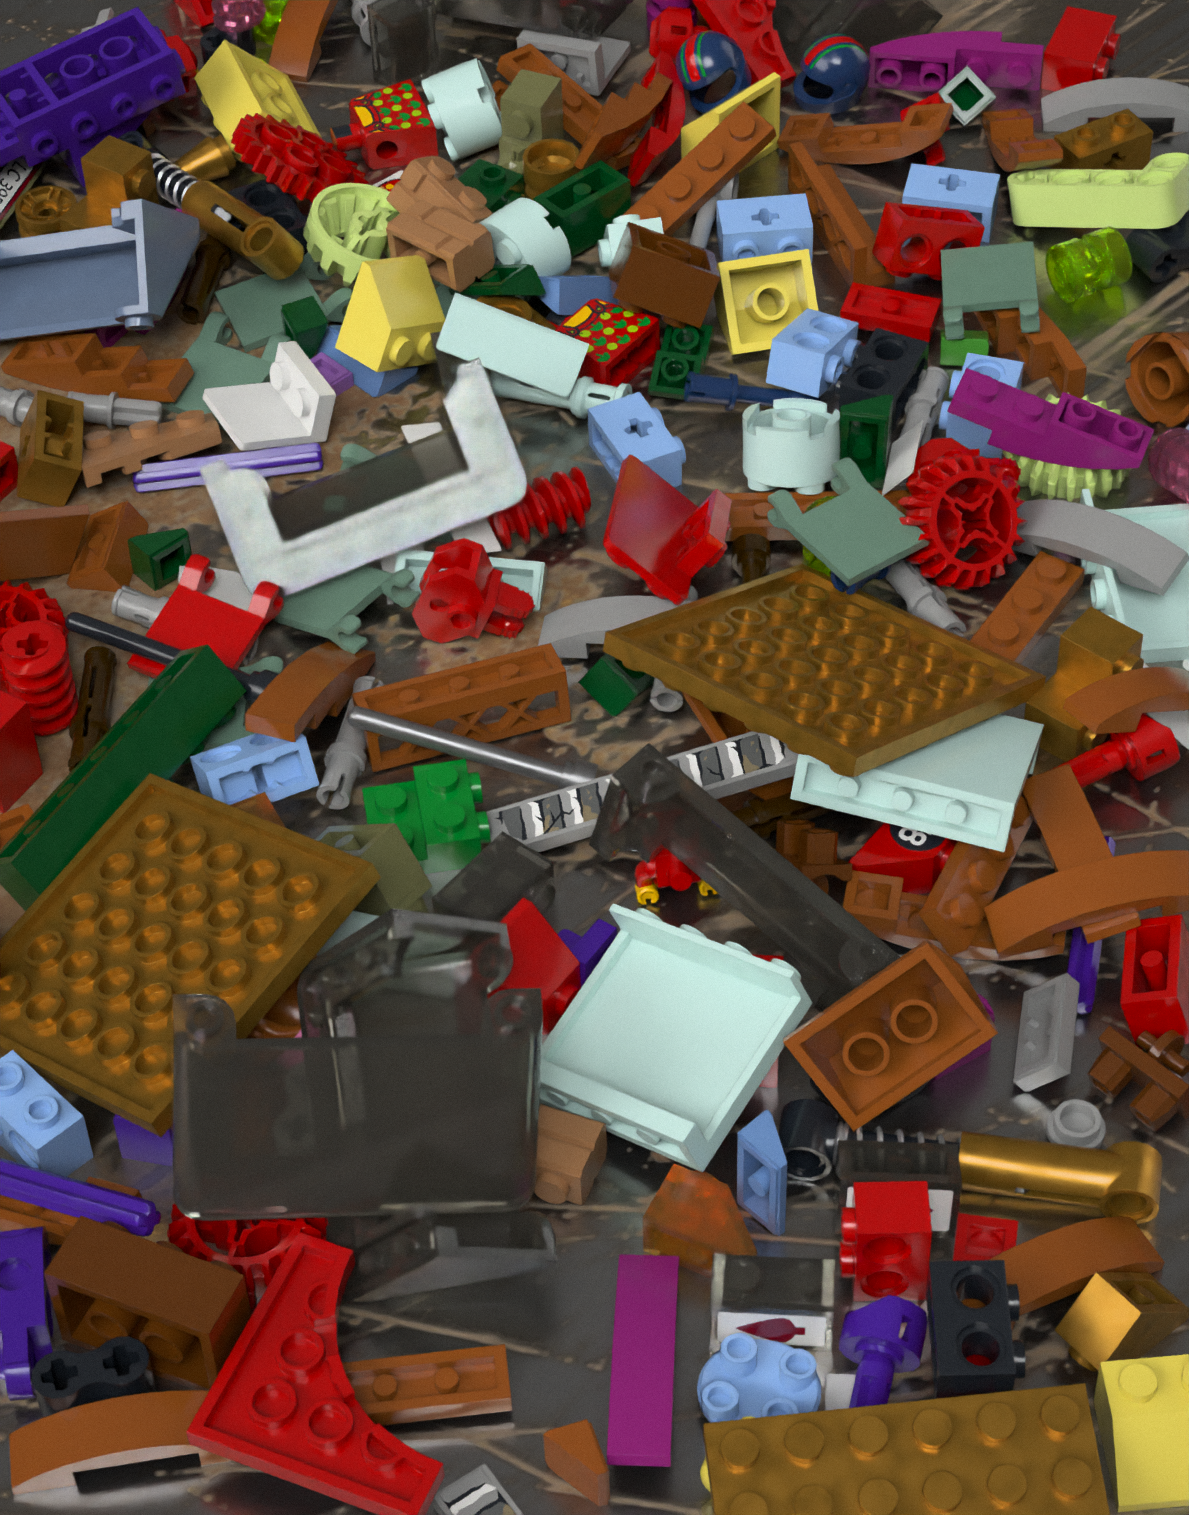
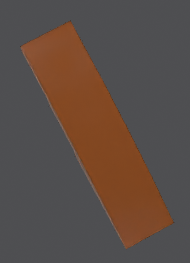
[574,72,672,170]
[974,307,1087,399]
[1,333,194,402]
[245,641,376,742]
[1022,764,1141,944]

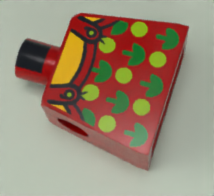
[330,79,438,169]
[546,299,660,387]

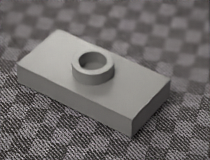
[1013,973,1080,1092]

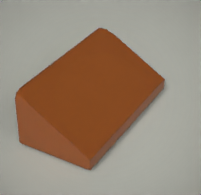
[66,501,148,592]

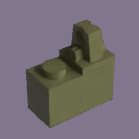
[497,69,564,185]
[315,823,435,927]

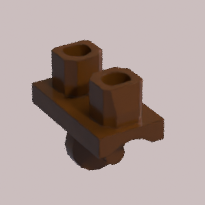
[760,819,852,913]
[1087,1026,1189,1131]

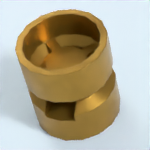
[522,138,581,200]

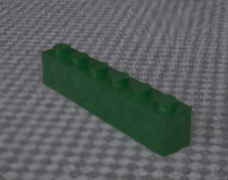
[0,644,246,911]

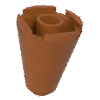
[1125,332,1189,427]

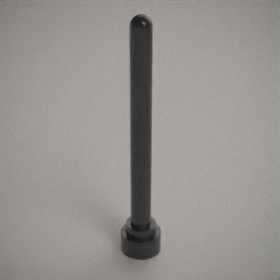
[65,612,279,705]

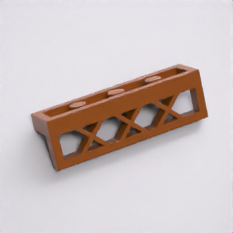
[788,141,895,287]
[352,643,572,772]

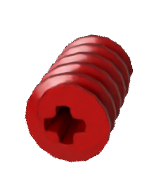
[481,466,591,550]
[0,620,78,736]

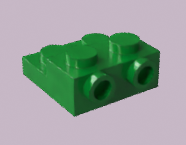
[362,759,491,874]

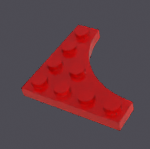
[692,0,797,89]
[186,1232,445,1515]

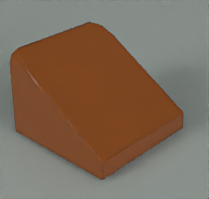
[543,1419,610,1507]

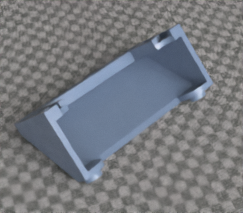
[0,199,201,341]

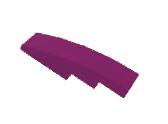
[607,1254,679,1467]

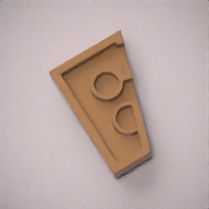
[81,410,222,488]

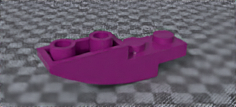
[868,31,1044,93]
[947,368,1154,469]

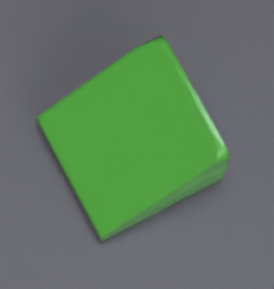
[940,329,989,366]

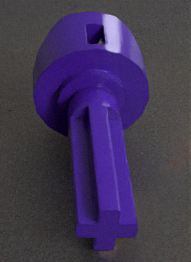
[839,1295,928,1408]

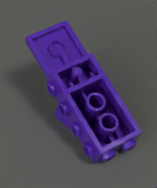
[0,7,186,187]

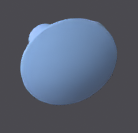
[697,1333,821,1423]

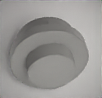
[1046,1099,1106,1149]

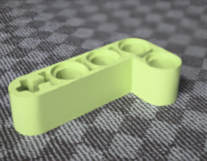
[1007,152,1189,229]

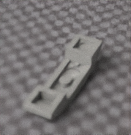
[1040,77,1189,132]
[1011,499,1189,596]
[538,595,691,658]

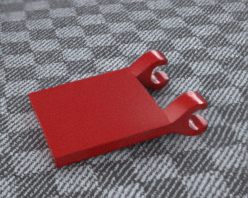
[127,554,284,679]

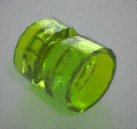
[1045,226,1132,303]

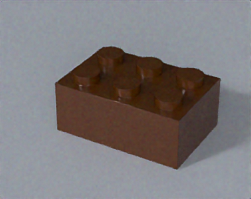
[44,1216,252,1390]

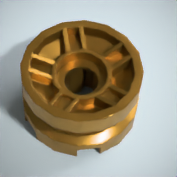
[15,185,77,238]

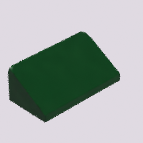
[448,264,546,296]
[836,394,894,489]

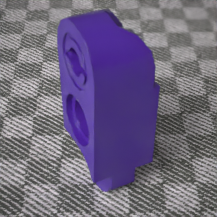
[0,1226,55,1401]

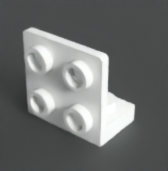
[203,341,336,451]

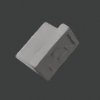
[517,29,631,96]

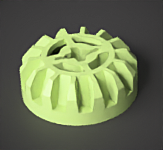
[303,183,400,287]

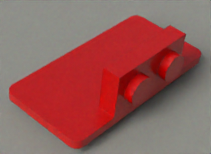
[603,455,732,605]

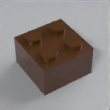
[608,222,721,329]

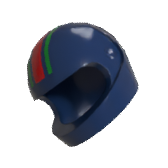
[676,30,752,114]
[793,33,871,114]

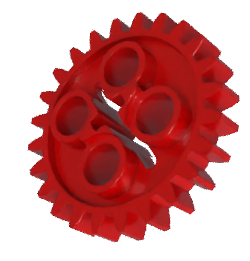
[231,113,369,203]

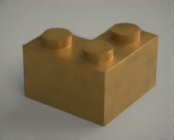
[59,135,159,232]
[1024,606,1144,762]

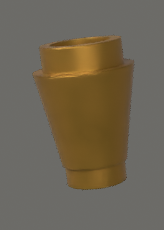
[173,135,236,181]

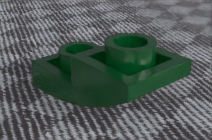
[648,324,714,400]

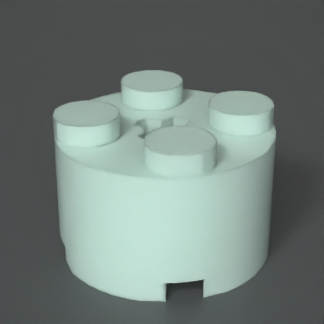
[421,58,502,162]
[480,198,571,302]
[743,398,840,495]

